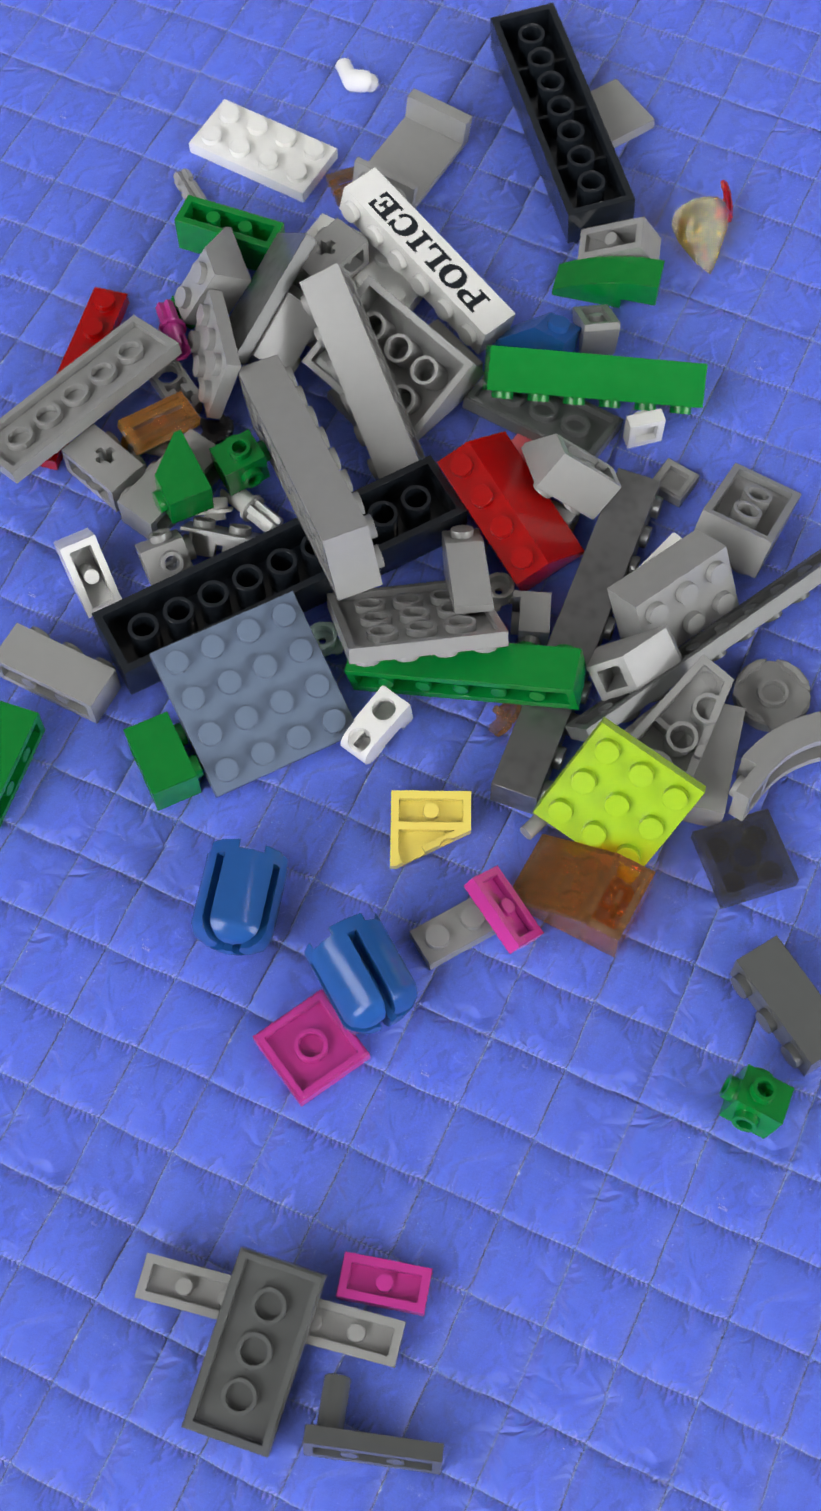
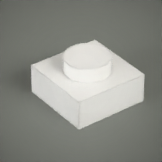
[623,408,666,449]

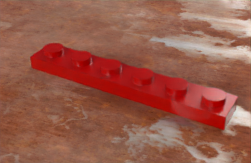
[40,287,129,471]

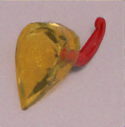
[672,180,733,274]

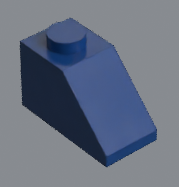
[495,312,581,352]

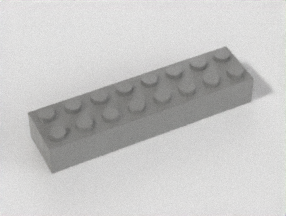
[238,354,385,601]

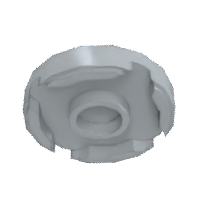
[732,659,811,732]

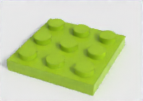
[533,717,706,881]

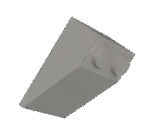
[694,462,801,578]

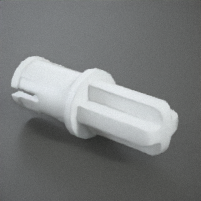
[220,489,283,532]

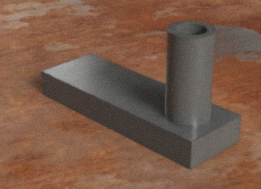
[303,1374,444,1475]

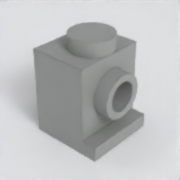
[510,590,552,646]

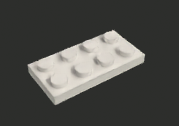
[189,99,338,203]

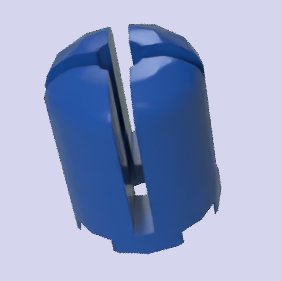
[191,839,288,956]
[304,913,417,1034]

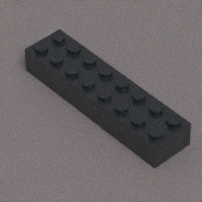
[490,3,635,243]

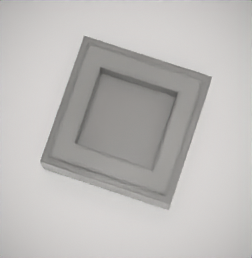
[653,458,700,507]

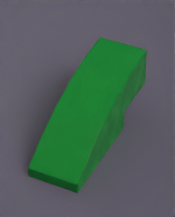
[552,256,665,308]

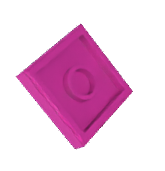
[253,989,370,1107]

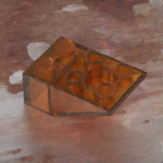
[512,834,656,957]

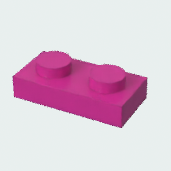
[464,865,544,954]
[336,1251,432,1316]

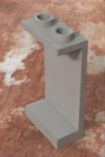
[352,88,472,209]

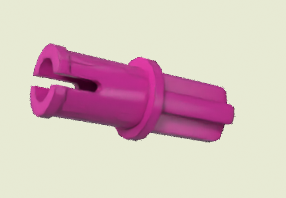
[156,299,191,361]

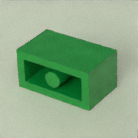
[123,712,204,811]

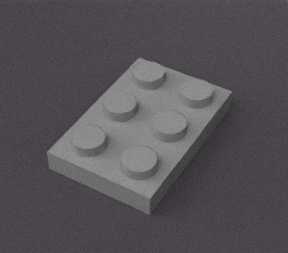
[187,289,241,419]

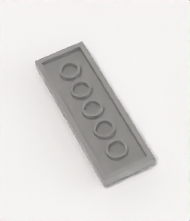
[0,315,182,484]

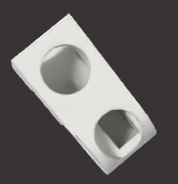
[341,685,413,765]

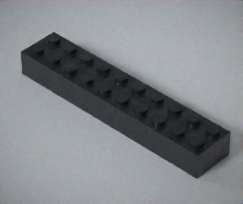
[92,455,467,695]

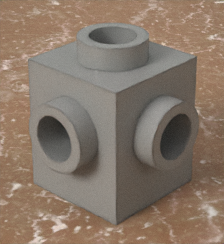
[134,528,197,585]

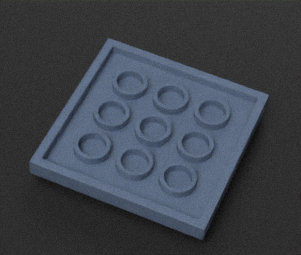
[150,591,354,798]

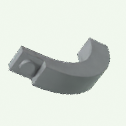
[728,711,821,821]

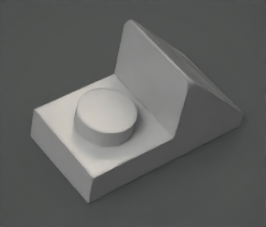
[573,304,620,355]

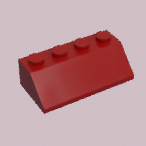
[437,431,585,591]

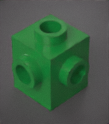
[209,429,271,496]
[719,1064,794,1139]

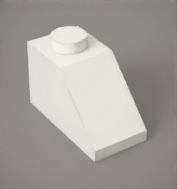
[53,528,122,618]

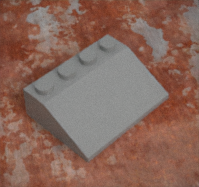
[302,276,484,440]

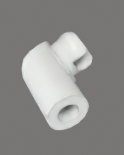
[336,58,378,93]

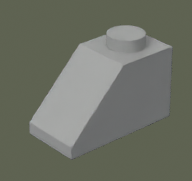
[578,216,661,260]

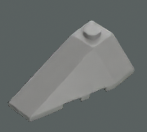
[631,654,734,777]

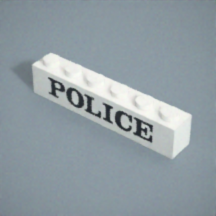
[339,168,516,354]

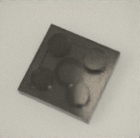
[691,808,799,909]

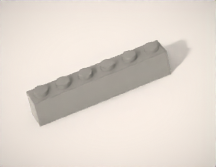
[299,262,425,480]

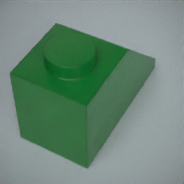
[152,429,214,524]

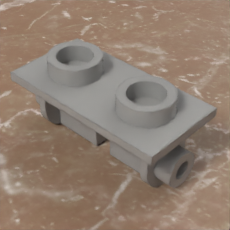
[180,517,261,558]

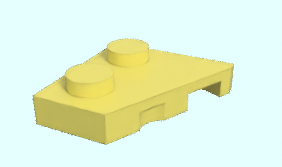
[390,790,471,869]

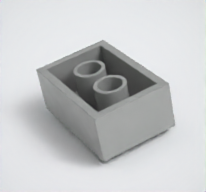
[607,529,739,647]

